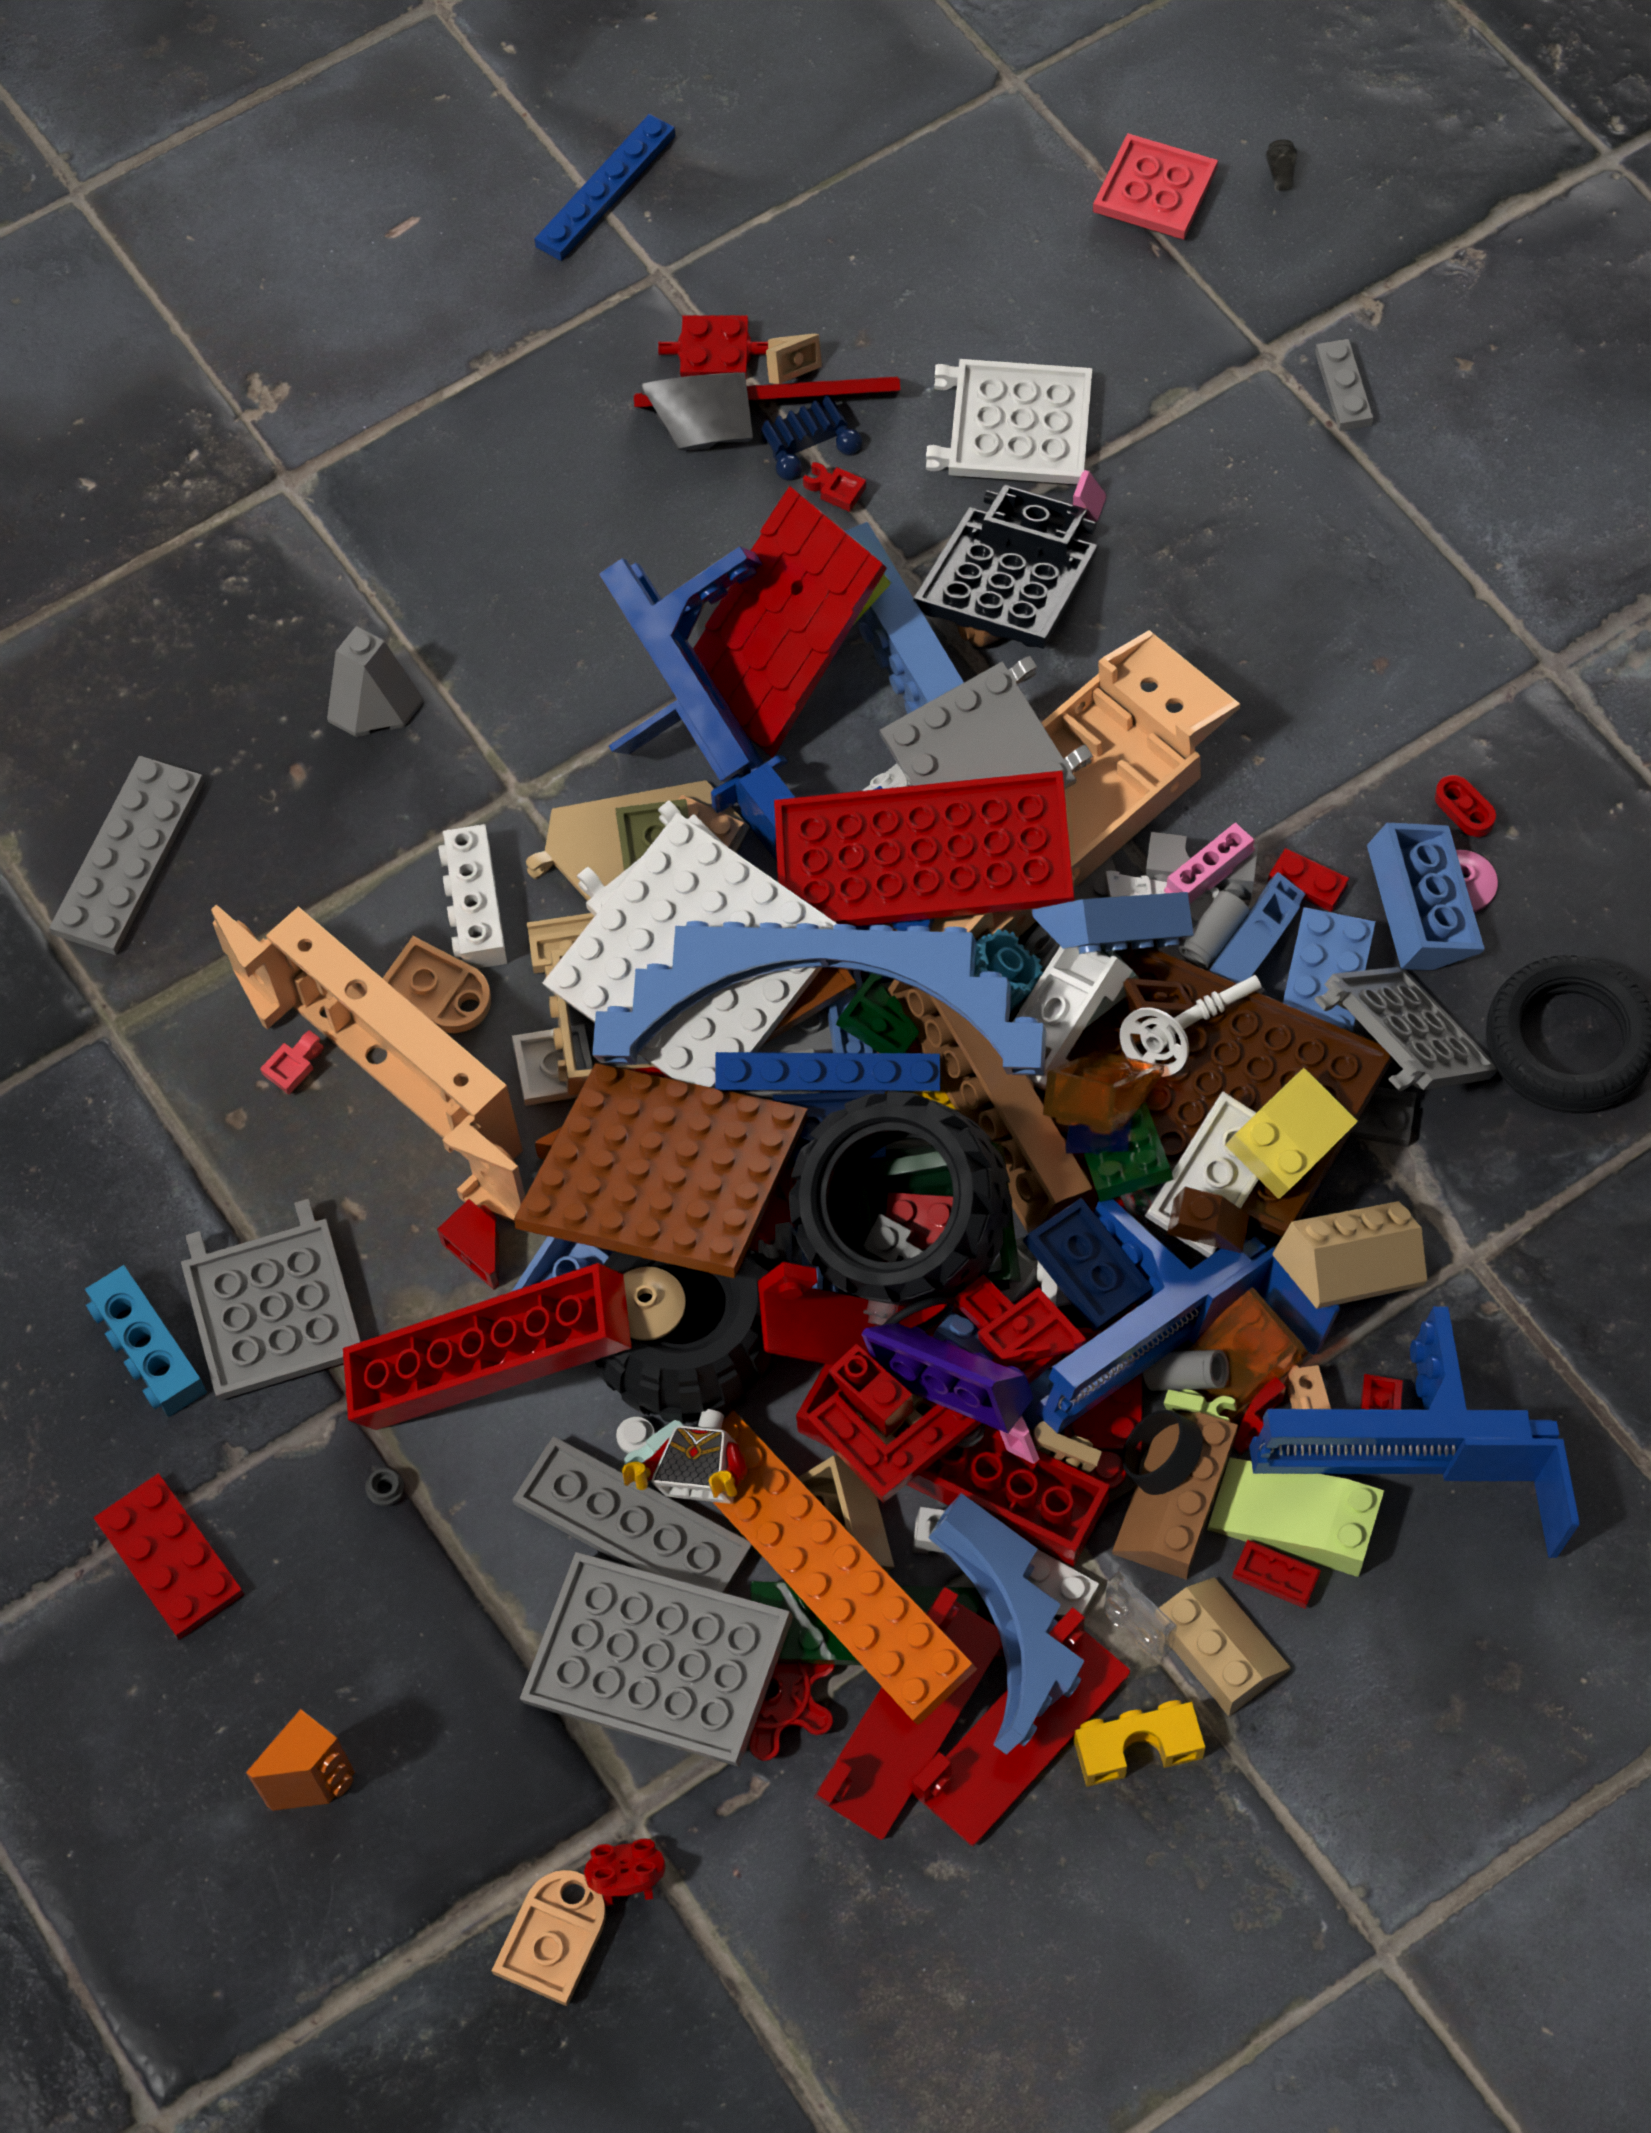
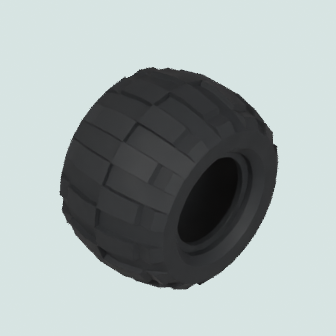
[594,1247,778,1424]

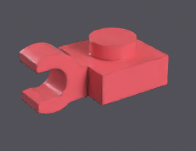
[260,1030,324,1095]

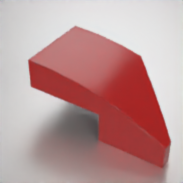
[1233,1376,1286,1455]

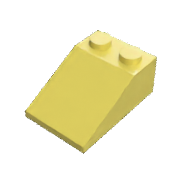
[1225,1068,1358,1199]

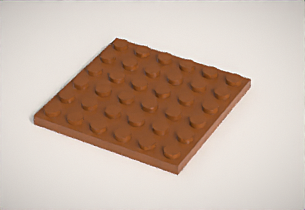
[514,1063,808,1278]

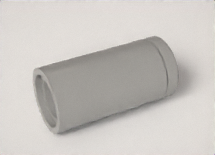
[1179,891,1250,970]
[1143,1349,1229,1391]

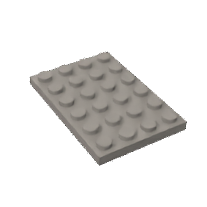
[520,1552,793,1767]

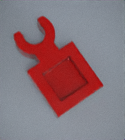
[803,462,866,512]

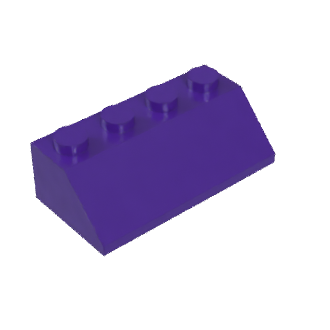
[862,1323,1033,1434]

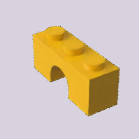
[1074,1700,1205,1787]

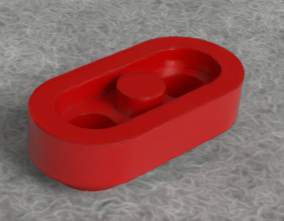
[1435,775,1496,837]

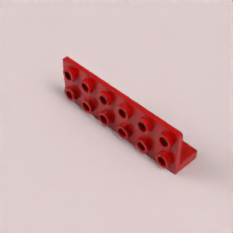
[758,1262,970,1365]
[813,1587,1002,1840]
[912,1607,1130,1846]

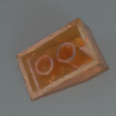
[1043,1050,1165,1134]
[1188,1287,1308,1420]

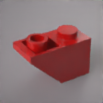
[829,1343,914,1438]

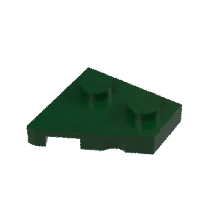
[836,973,919,1053]

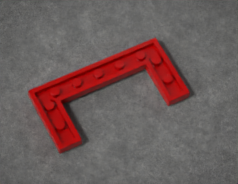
[806,1274,1061,1503]

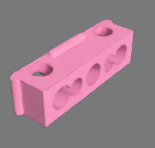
[1164,822,1255,904]

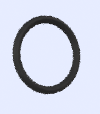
[883,1296,955,1331]

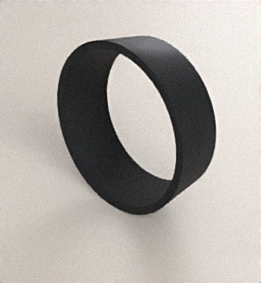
[1122,1410,1203,1495]

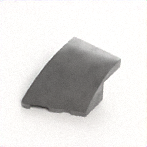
[640,373,753,450]

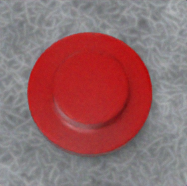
[1088,1452,1126,1490]

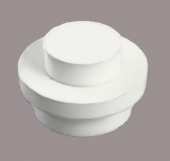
[616,1417,655,1454]

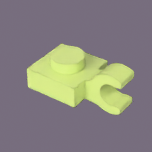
[1164,1389,1237,1422]

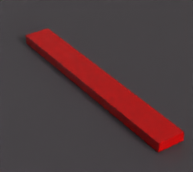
[633,376,901,407]

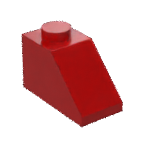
[437,1199,499,1290]

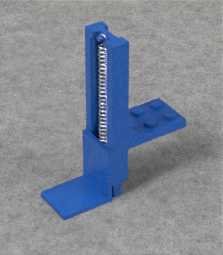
[1035,1199,1340,1433]
[1249,1306,1579,1558]

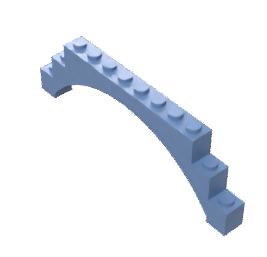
[593,921,1046,1076]

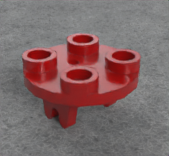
[584,1838,666,1906]

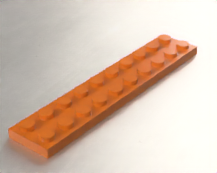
[713,1410,977,1725]

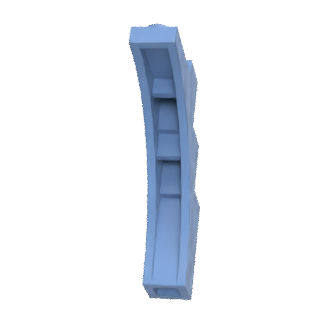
[928,1493,1084,1755]

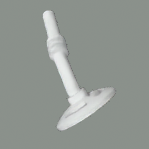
[1120,975,1262,1077]

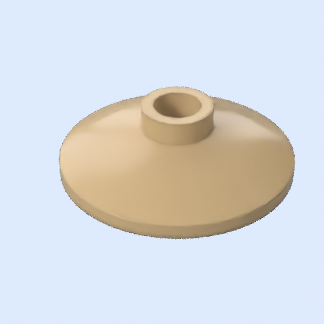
[623,1267,686,1341]

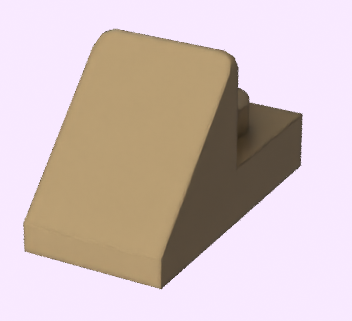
[766,334,822,384]

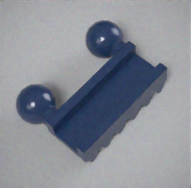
[761,395,862,481]

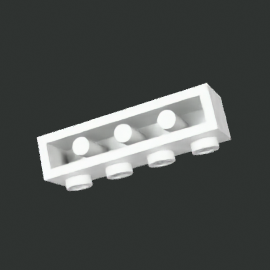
[438,824,507,969]

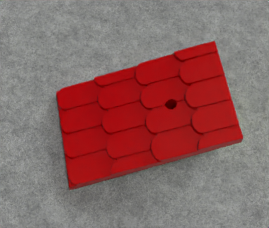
[693,486,891,758]

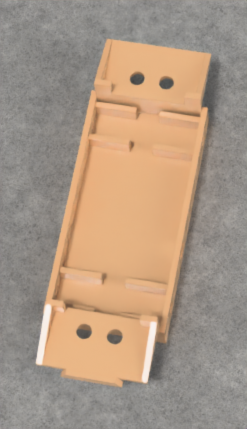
[884,630,1240,940]
[211,905,525,1223]

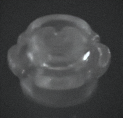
[863,1300,899,1325]

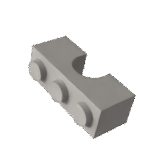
[1145,832,1258,899]

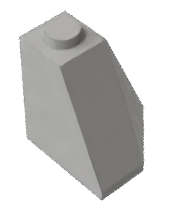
[327,626,424,737]

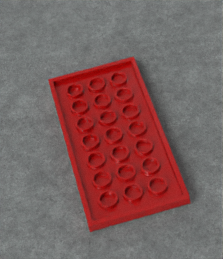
[774,770,1075,926]

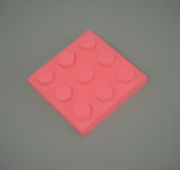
[1093,133,1218,240]

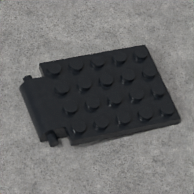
[913,485,1097,649]

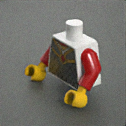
[622,1409,748,1504]

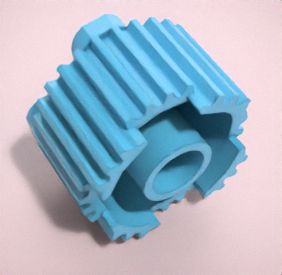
[974,929,1043,1013]

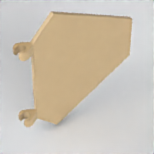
[526,780,750,901]

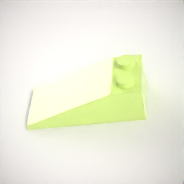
[1207,1458,1384,1577]

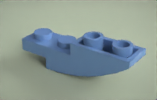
[1209,872,1305,984]

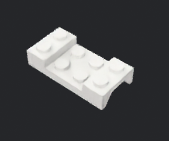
[1012,946,1133,1096]

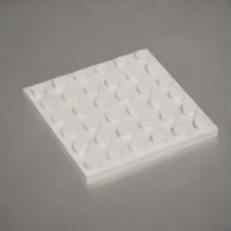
[542,812,837,1088]

